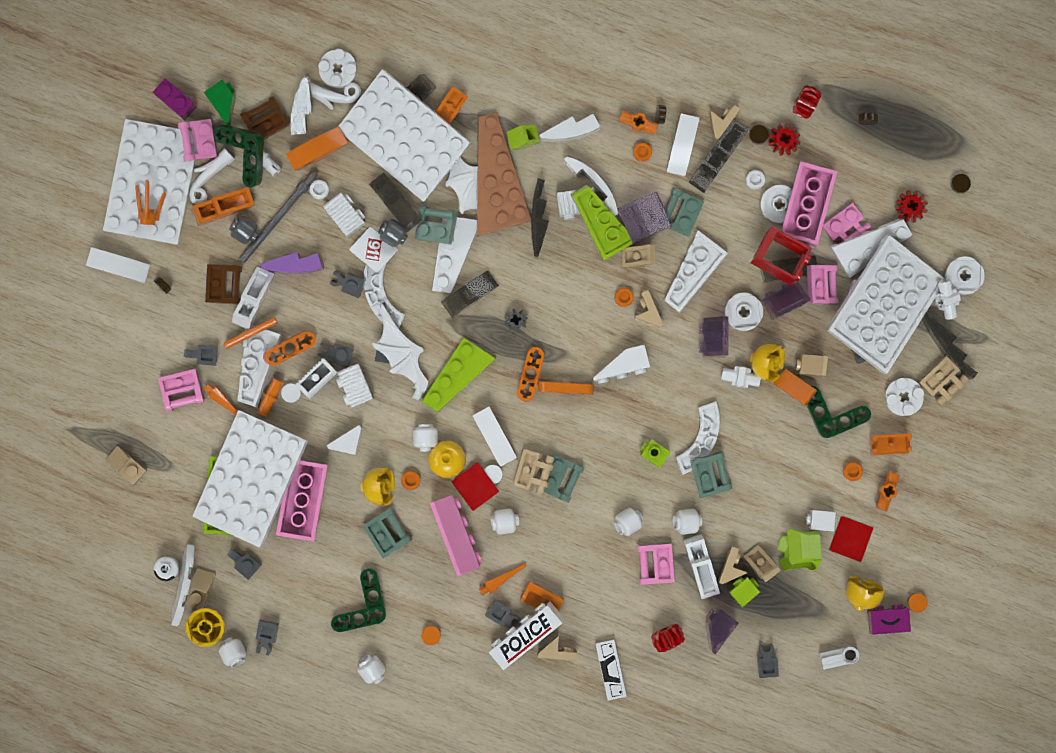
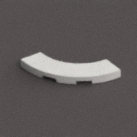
[364,264,405,329]
[675,401,720,475]
[171,544,195,626]

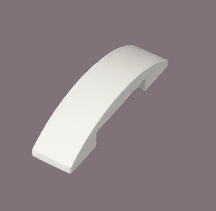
[564,157,618,217]

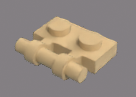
[918,356,969,406]
[513,449,554,495]

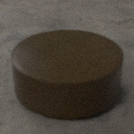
[655,105,666,124]
[859,113,878,125]
[749,125,769,145]
[951,174,971,194]
[153,276,171,294]

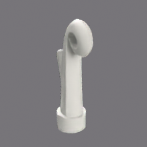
[298,79,361,110]
[189,148,235,204]

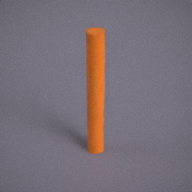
[224,317,278,349]

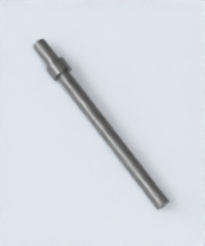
[239,171,318,263]

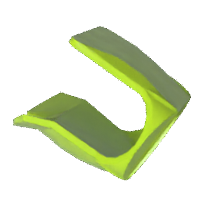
[777,528,822,571]

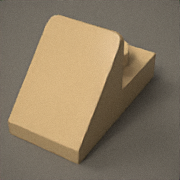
[709,105,740,143]
[622,244,656,268]
[634,290,663,328]
[105,446,147,485]
[743,545,781,582]
[717,546,747,584]
[184,568,216,610]
[538,635,577,661]

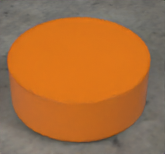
[633,142,652,162]
[614,288,634,307]
[843,462,863,481]
[401,471,421,490]
[907,593,928,613]
[421,626,441,645]

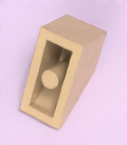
[795,355,828,378]

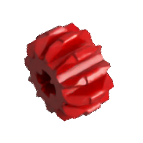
[793,85,821,119]
[768,124,801,156]
[895,190,928,223]
[651,624,685,652]

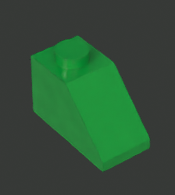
[204,79,236,126]

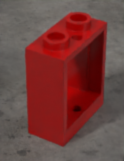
[750,226,812,286]

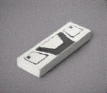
[595,639,627,701]

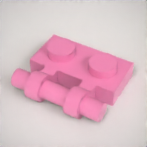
[822,203,872,243]

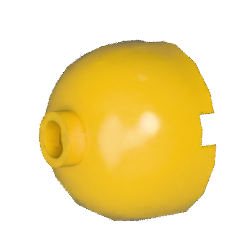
[750,343,785,383]
[428,440,466,478]
[360,467,395,506]
[846,576,886,611]
[186,608,225,647]

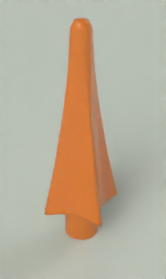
[204,383,238,416]
[479,563,526,595]

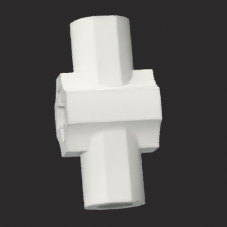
[935,279,961,320]
[721,366,761,388]

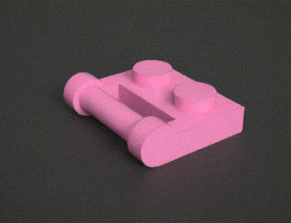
[178,119,217,161]
[807,265,839,305]
[158,369,204,412]
[637,544,675,585]

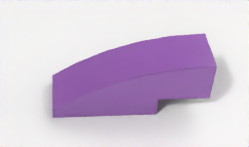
[260,252,324,274]

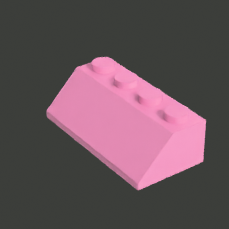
[781,161,838,248]
[276,460,328,542]
[430,495,482,576]

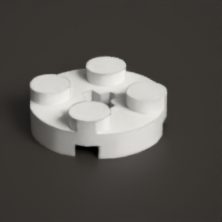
[318,49,357,88]
[760,185,792,224]
[945,256,985,295]
[724,293,763,331]
[884,378,924,416]

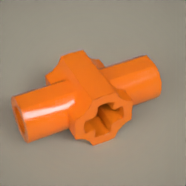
[619,110,658,135]
[875,471,900,512]

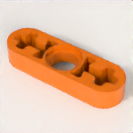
[263,331,316,366]
[517,347,544,402]
[538,382,594,395]

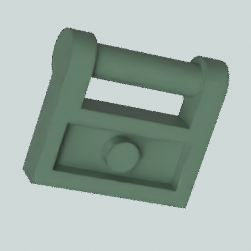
[658,188,704,237]
[415,206,457,245]
[690,451,732,498]
[544,454,585,503]
[362,507,412,558]

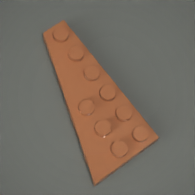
[476,112,531,237]

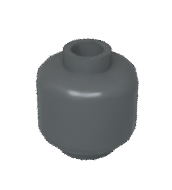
[229,216,259,244]
[378,219,408,247]

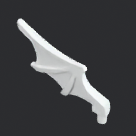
[446,157,478,214]
[371,304,428,401]

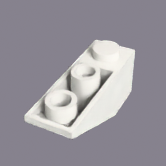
[593,345,650,384]

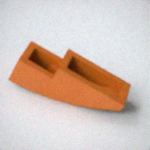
[286,127,349,171]
[192,187,255,226]

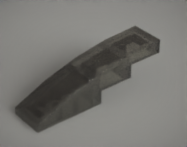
[689,119,750,193]
[531,178,549,260]
[922,313,978,380]

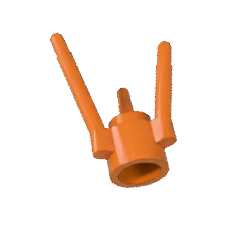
[135,180,166,225]

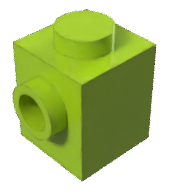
[507,124,540,150]
[640,439,671,468]
[728,577,760,607]

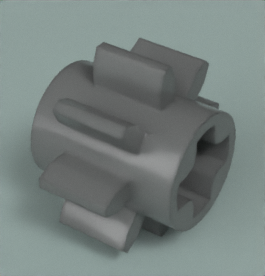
[504,308,528,332]

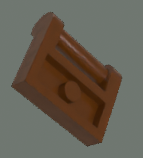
[240,96,290,143]
[205,264,242,305]

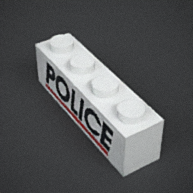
[489,601,565,670]

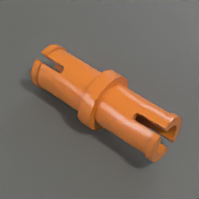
[256,378,284,417]

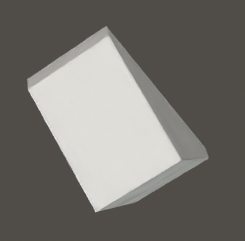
[327,425,362,455]

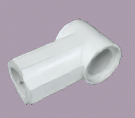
[819,646,859,670]

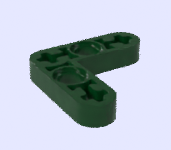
[213,125,264,188]
[806,386,871,438]
[331,568,386,632]

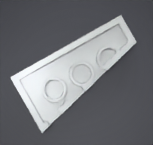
[432,217,477,294]
[830,218,912,278]
[664,230,728,313]
[238,325,282,407]

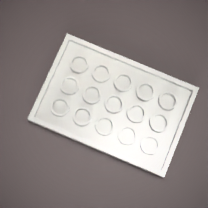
[338,69,472,202]
[103,119,196,245]
[826,235,945,374]
[192,410,308,548]

